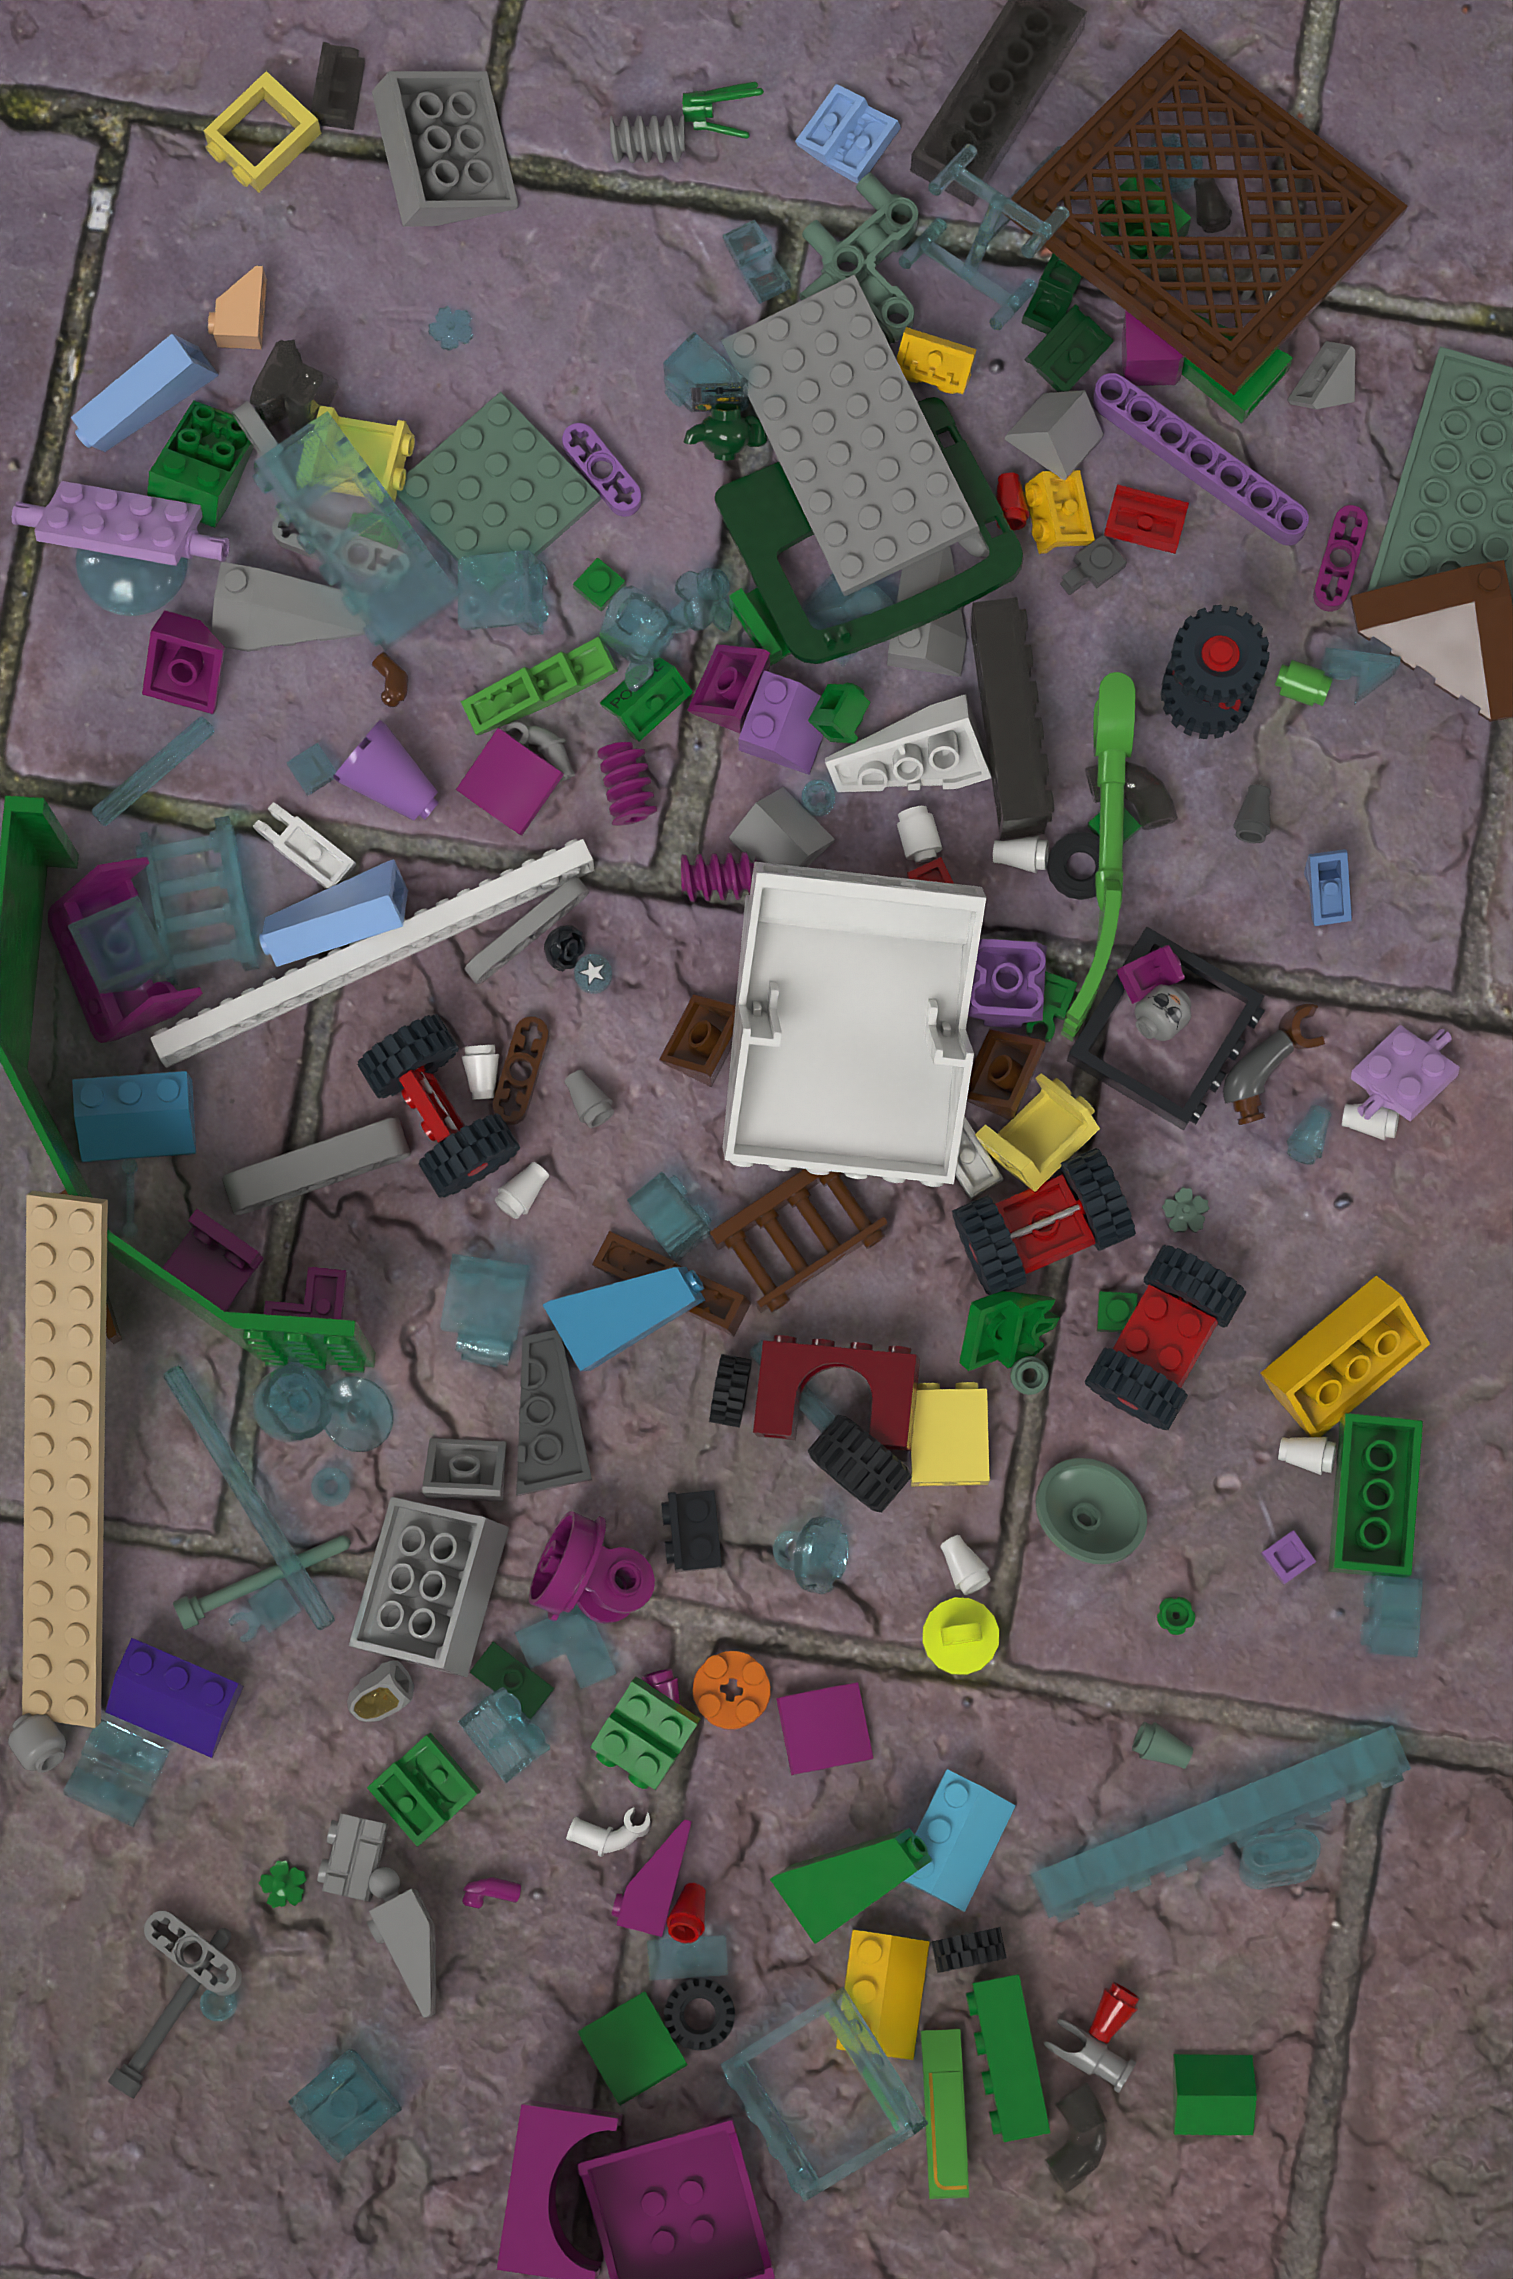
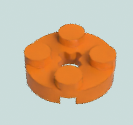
[693,1651,770,1730]

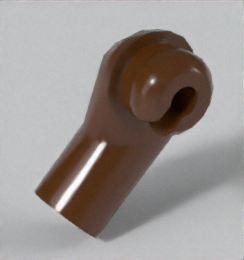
[372,652,408,707]

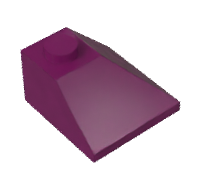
[142,610,225,714]

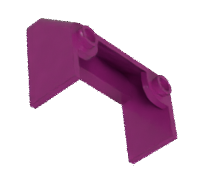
[48,857,203,1043]

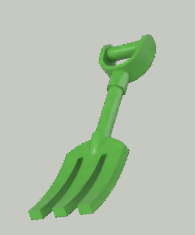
[1061,672,1135,1041]

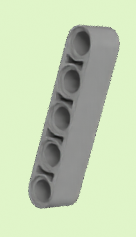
[222,1118,411,1215]

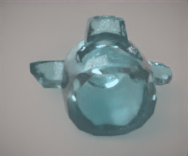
[599,585,693,692]

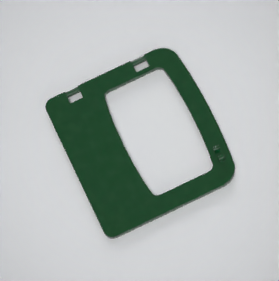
[715,397,1024,664]

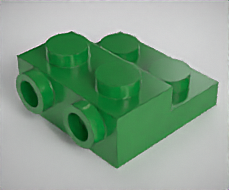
[590,1676,701,1790]

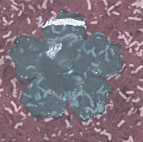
[428,306,473,351]

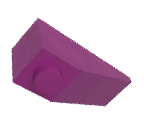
[611,1819,692,1937]

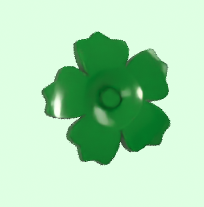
[258,1861,307,1908]

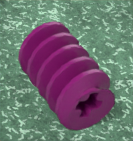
[597,742,657,826]
[681,852,756,902]

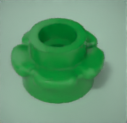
[1157,1597,1195,1635]

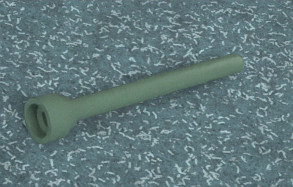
[173,1535,351,1630]

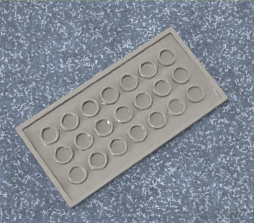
[721,274,980,597]

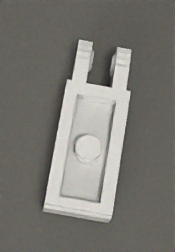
[253,802,356,889]

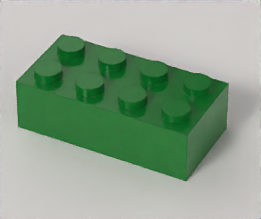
[1328,1413,1423,1579]

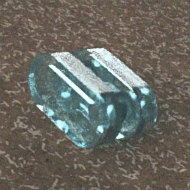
[1238,1829,1321,1889]

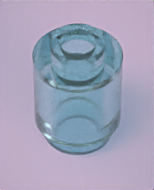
[455,1323,514,1368]

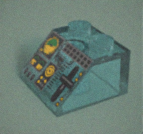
[663,332,749,412]

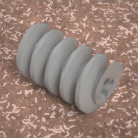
[610,115,685,163]

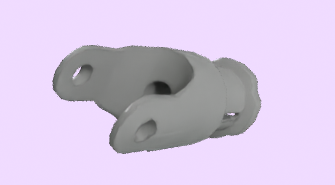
[1044,2019,1137,2093]

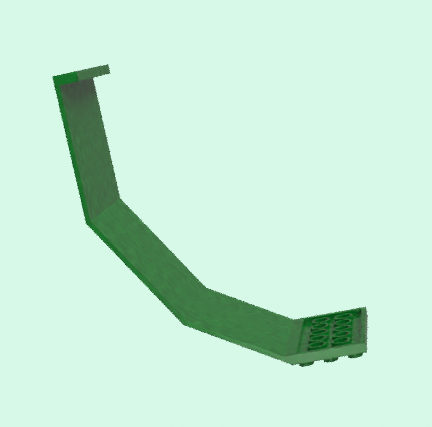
[0,795,376,1373]

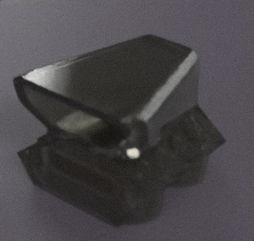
[250,339,339,444]

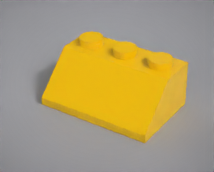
[835,1930,930,2060]

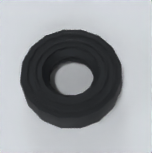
[1047,832,1099,900]

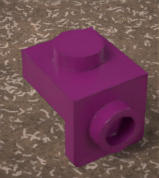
[1116,945,1185,1004]

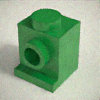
[808,682,871,744]

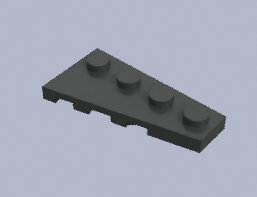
[516,1330,592,1496]

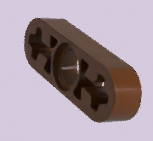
[493,1016,549,1125]

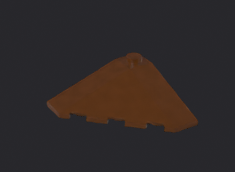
[1350,560,1513,722]

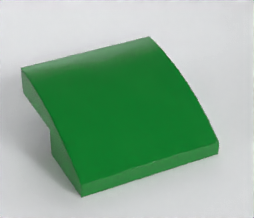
[367,1733,481,1847]
[577,1991,688,2106]

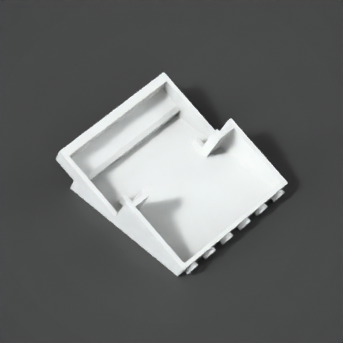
[723,862,986,1187]

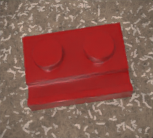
[1104,484,1189,554]

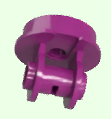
[529,1511,655,1624]

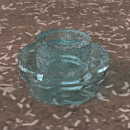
[311,1468,350,1507]

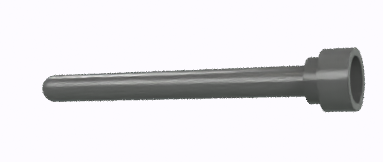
[108,1928,231,2099]

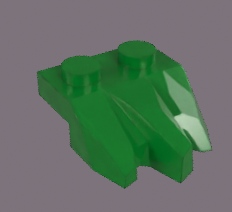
[959,1291,1060,1371]

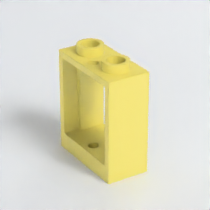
[203,71,321,193]

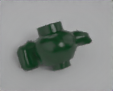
[683,403,767,461]

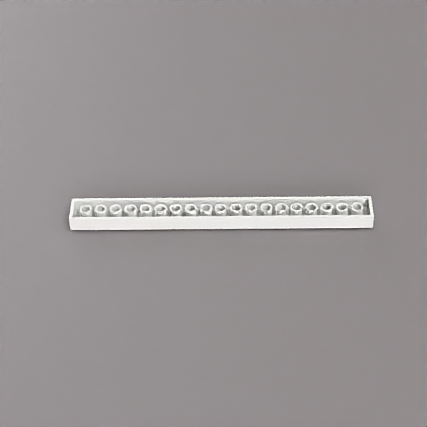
[151,839,595,1068]

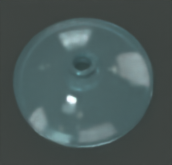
[76,548,188,616]

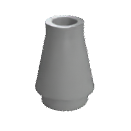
[564,1070,614,1128]

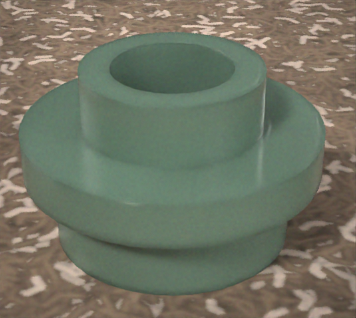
[1010,1356,1049,1395]

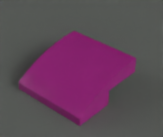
[456,728,564,836]
[776,1682,874,1776]

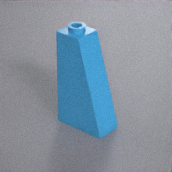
[543,1267,705,1371]

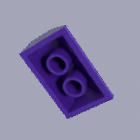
[105,1638,244,1758]

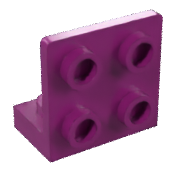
[162,1208,264,1312]

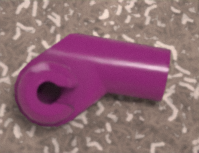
[462,1877,521,1909]

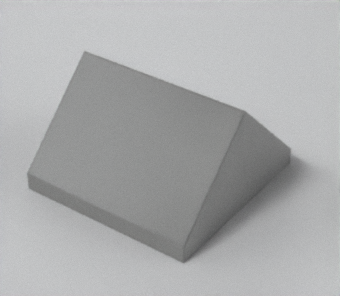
[1005,390,1104,481]
[729,787,835,867]
[422,1438,506,1502]

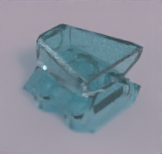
[288,2049,402,2163]

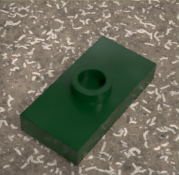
[469,1642,555,1720]

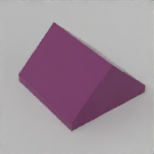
[1122,310,1184,386]
[687,644,770,734]

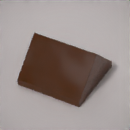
[659,994,736,1087]
[967,1029,1046,1121]

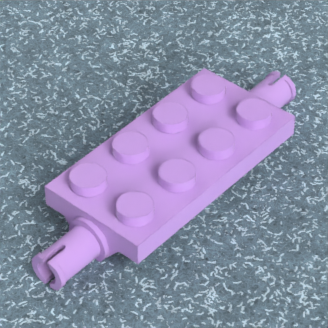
[11,481,230,566]

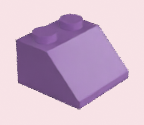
[738,670,823,775]

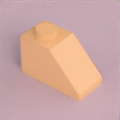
[208,266,267,349]

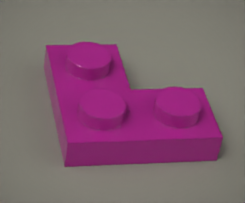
[264,1267,348,1320]

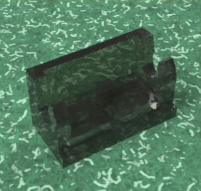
[311,42,366,130]

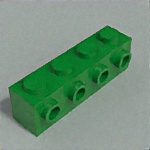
[965,1974,1050,2142]

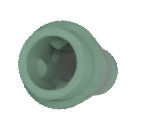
[1132,1722,1193,1769]

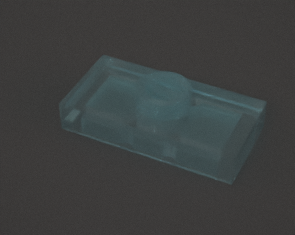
[647,1935,728,1980]

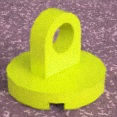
[922,1597,999,1675]

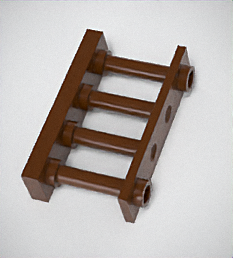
[709,1169,888,1313]

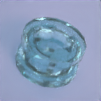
[802,780,835,817]
[200,1989,237,2022]

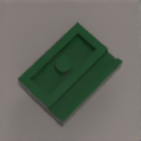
[1024,304,1114,392]

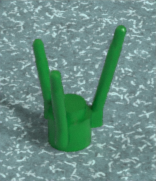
[682,82,764,139]

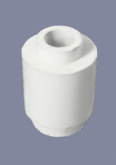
[897,806,943,864]

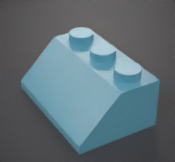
[903,1769,1016,1912]

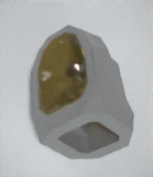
[347,1660,414,1722]

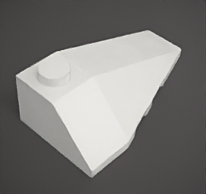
[825,694,991,792]

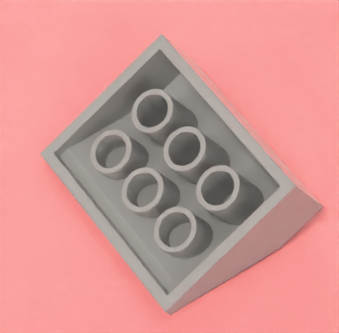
[372,71,519,227]
[349,1497,509,1677]

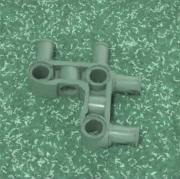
[799,173,918,344]

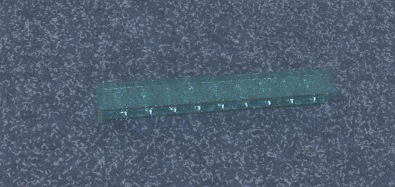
[1029,1725,1411,1923]

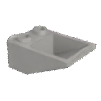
[367,1867,436,2018]

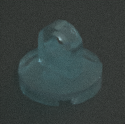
[773,1516,849,1595]

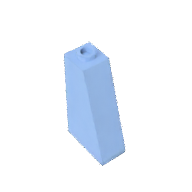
[71,334,219,452]
[259,859,408,967]

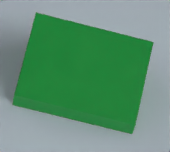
[1173,2054,1257,2135]

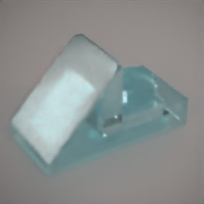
[1320,647,1401,705]

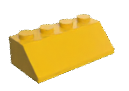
[1260,1275,1430,1437]

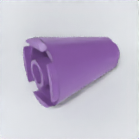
[333,720,439,821]

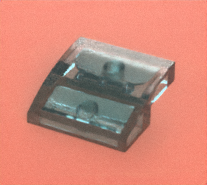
[63,1719,169,1827]

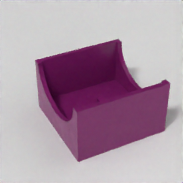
[497,2100,623,2279]
[577,2117,775,2279]

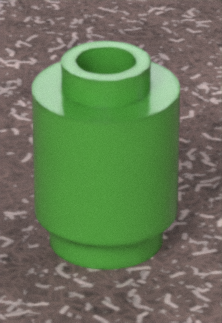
[1275,660,1333,707]

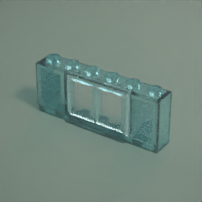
[252,411,460,651]

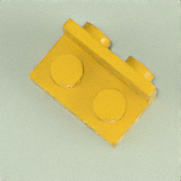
[896,327,977,394]
[1024,470,1095,554]

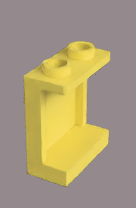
[302,406,415,503]
[975,1073,1100,1192]
[911,1382,990,1487]

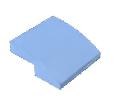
[795,84,901,184]

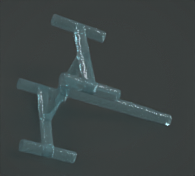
[898,144,1070,331]

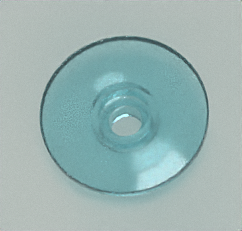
[320,1376,394,1452]

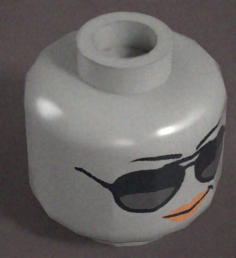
[1135,984,1192,1041]

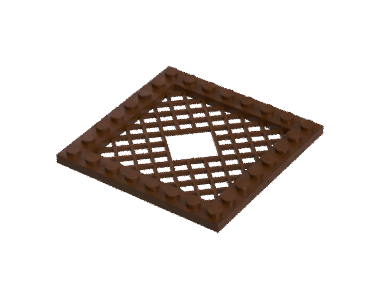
[1002,29,1408,395]

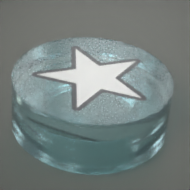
[574,954,612,994]

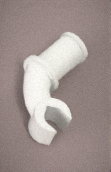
[566,1807,651,1857]

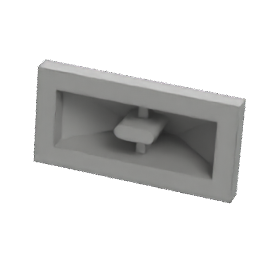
[1287,341,1355,409]

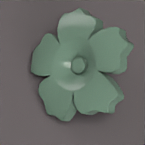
[1162,1187,1209,1233]

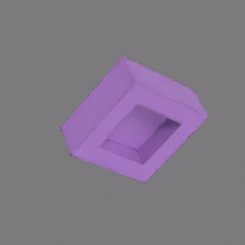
[1261,1530,1316,1585]

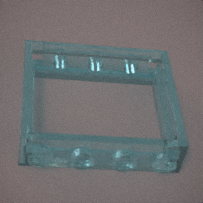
[720,1986,928,2202]

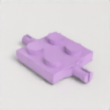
[1351,1025,1460,1121]

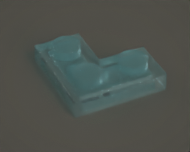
[515,1605,617,1690]

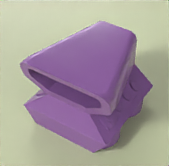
[968,939,1047,1028]

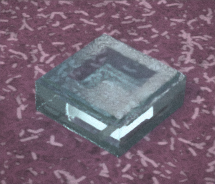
[286,743,337,796]

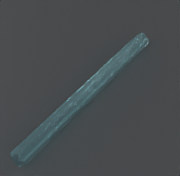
[163,1365,335,1630]

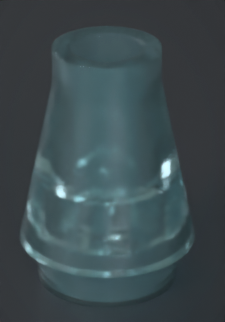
[1287,1105,1332,1165]

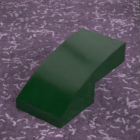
[1021,254,1083,334]

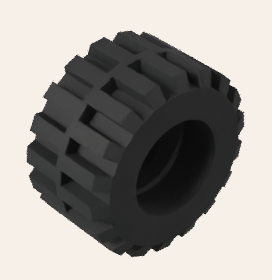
[807,1415,912,1513]

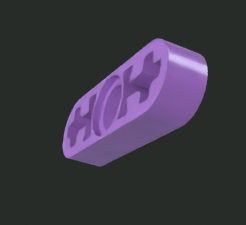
[562,423,642,517]

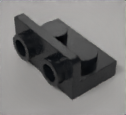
[661,1490,722,1573]

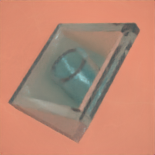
[68,896,170,994]

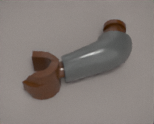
[1223,1004,1325,1125]

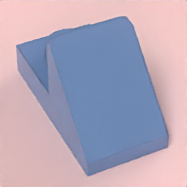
[1304,849,1352,926]

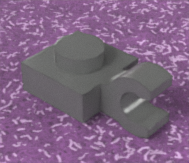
[1060,534,1127,595]

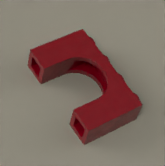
[753,1335,920,1452]

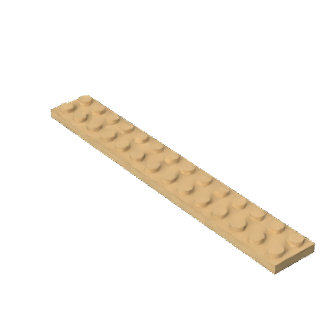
[22,1191,108,1728]

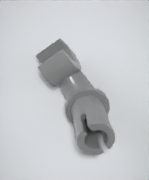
[504,722,575,782]

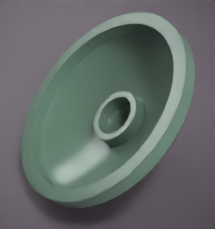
[1035,1458,1147,1564]

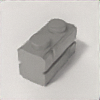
[317,1813,389,1902]

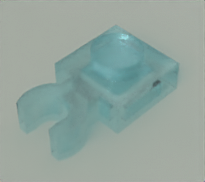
[228,1578,302,1643]

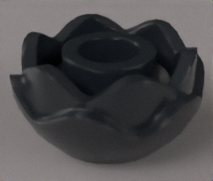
[544,925,585,972]

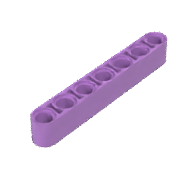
[1093,373,1309,546]

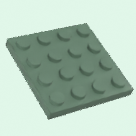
[396,391,601,597]

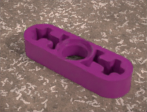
[1313,505,1368,612]

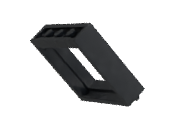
[1067,927,1265,1130]

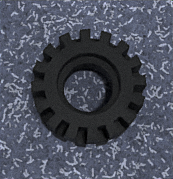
[709,1354,752,1428]
[931,1927,1007,1973]
[664,1978,735,2051]

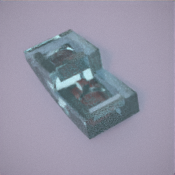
[722,219,791,304]

